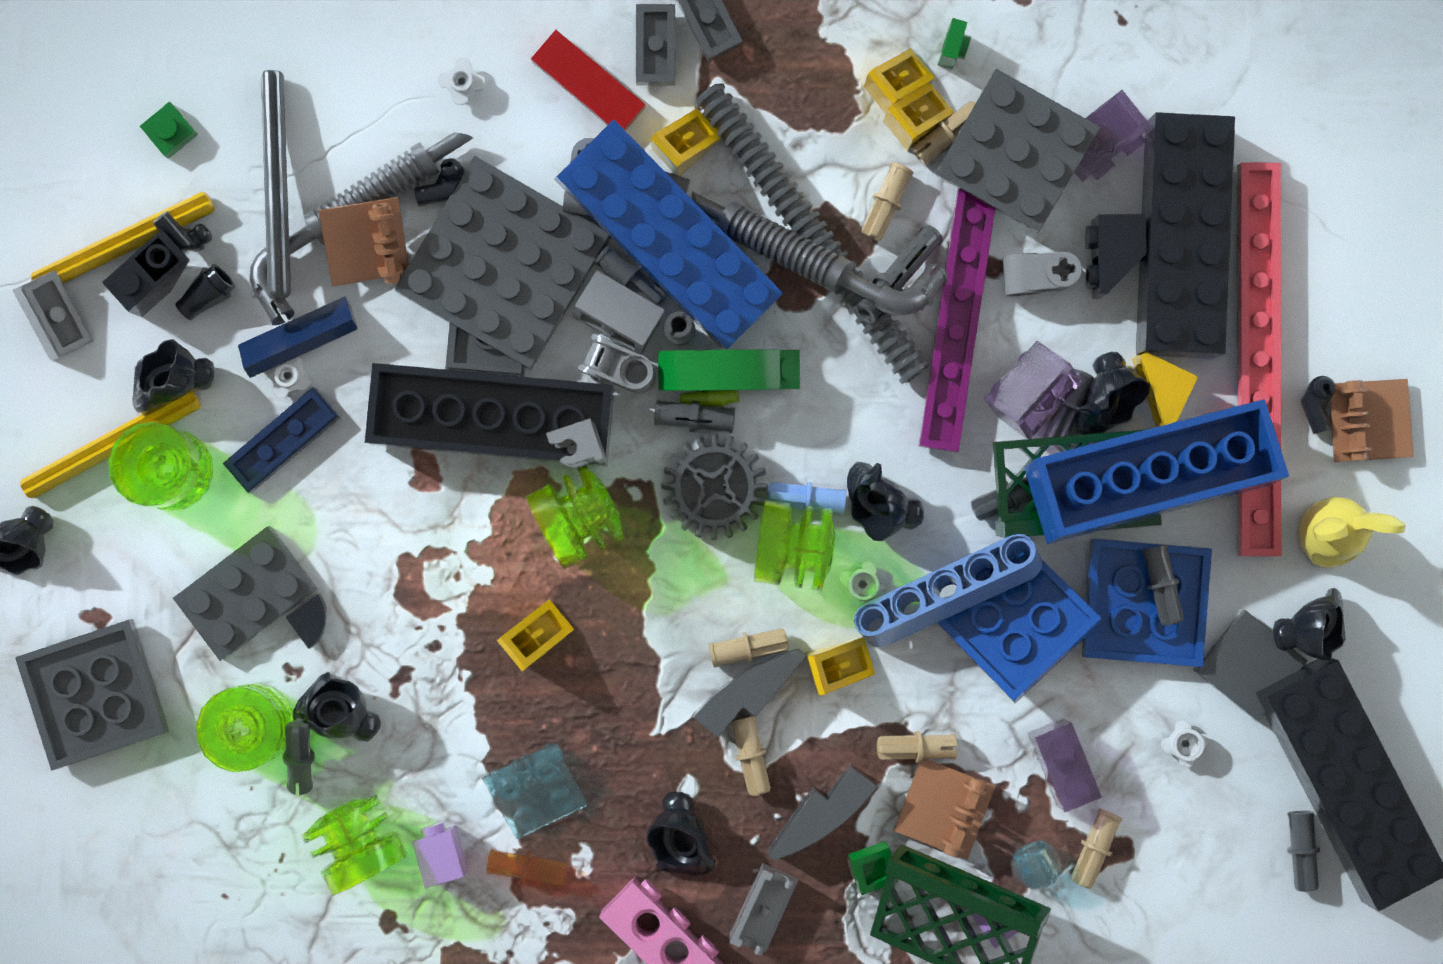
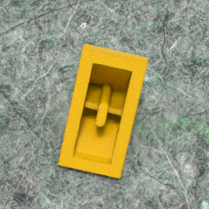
[864,48,935,114]
[883,83,955,151]
[650,108,722,176]
[1132,352,1198,427]
[497,599,574,671]
[806,637,875,696]

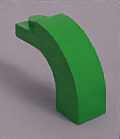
[658,349,800,391]

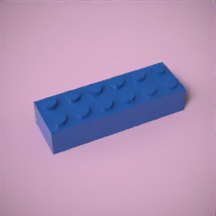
[554,119,783,350]
[1024,399,1289,545]

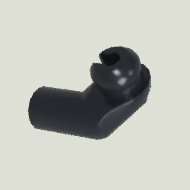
[414,158,465,207]
[152,211,212,252]

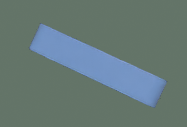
[854,534,1042,647]

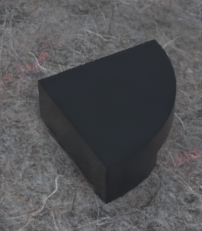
[286,594,327,649]

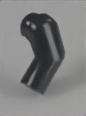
[1301,376,1336,434]

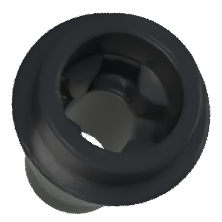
[175,264,235,321]

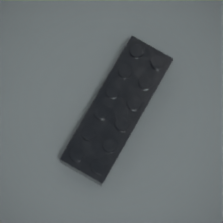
[1136,112,1235,359]
[364,363,615,467]
[1256,658,1443,912]

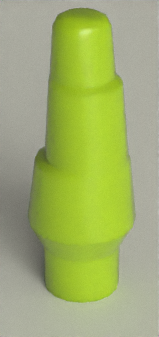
[680,390,740,407]

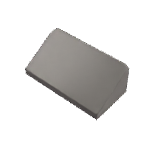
[13,270,93,360]

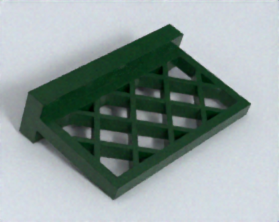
[993,429,1162,538]
[870,844,1051,964]

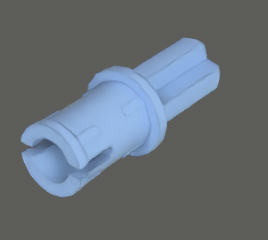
[767,482,847,514]

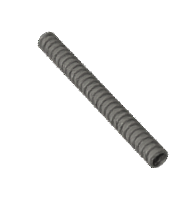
[695,83,930,384]

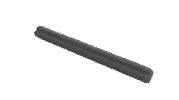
[261,70,291,299]

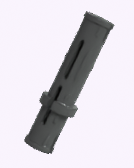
[854,225,943,324]

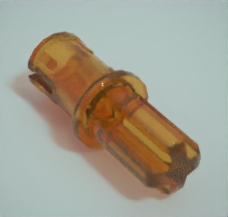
[486,848,567,886]

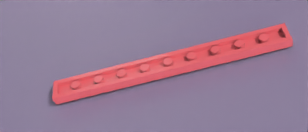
[1237,162,1282,556]

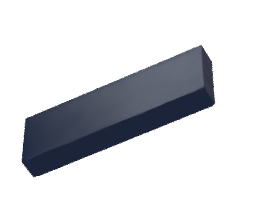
[238,296,358,378]
[223,387,341,494]

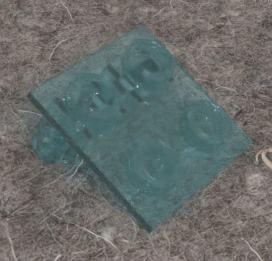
[482,743,588,840]

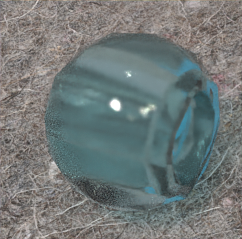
[1011,840,1062,889]

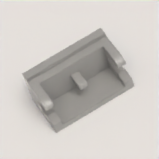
[573,271,665,355]
[546,419,608,468]
[730,863,798,956]

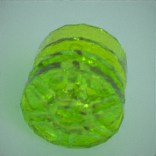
[108,422,213,511]
[526,465,625,569]
[754,500,835,591]
[196,683,293,772]
[300,794,408,896]

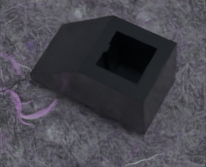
[1085,214,1147,299]
[102,229,190,317]

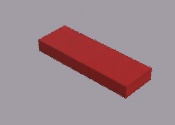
[531,29,646,131]

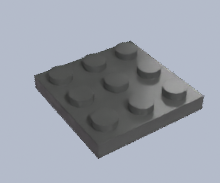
[935,69,1100,233]
[15,619,169,771]

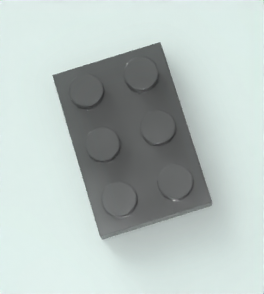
[173,526,318,661]

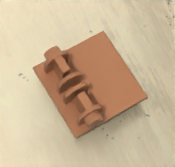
[318,197,409,287]
[1329,379,1414,462]
[893,759,996,860]

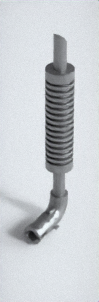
[249,132,473,326]
[692,191,948,315]

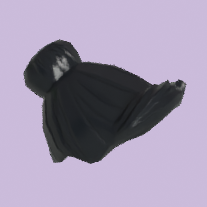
[132,339,215,415]
[1076,351,1150,435]
[847,461,924,541]
[0,506,54,575]
[1273,588,1346,661]
[293,672,381,742]
[646,792,716,876]

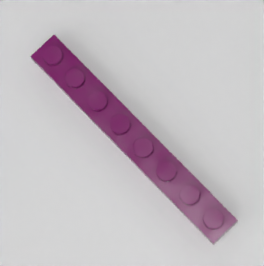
[918,188,995,453]

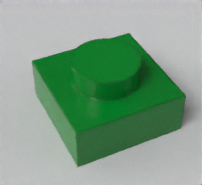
[937,18,971,69]
[139,101,198,159]
[848,841,898,895]

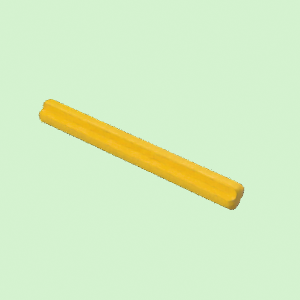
[30,192,215,283]
[20,390,201,498]

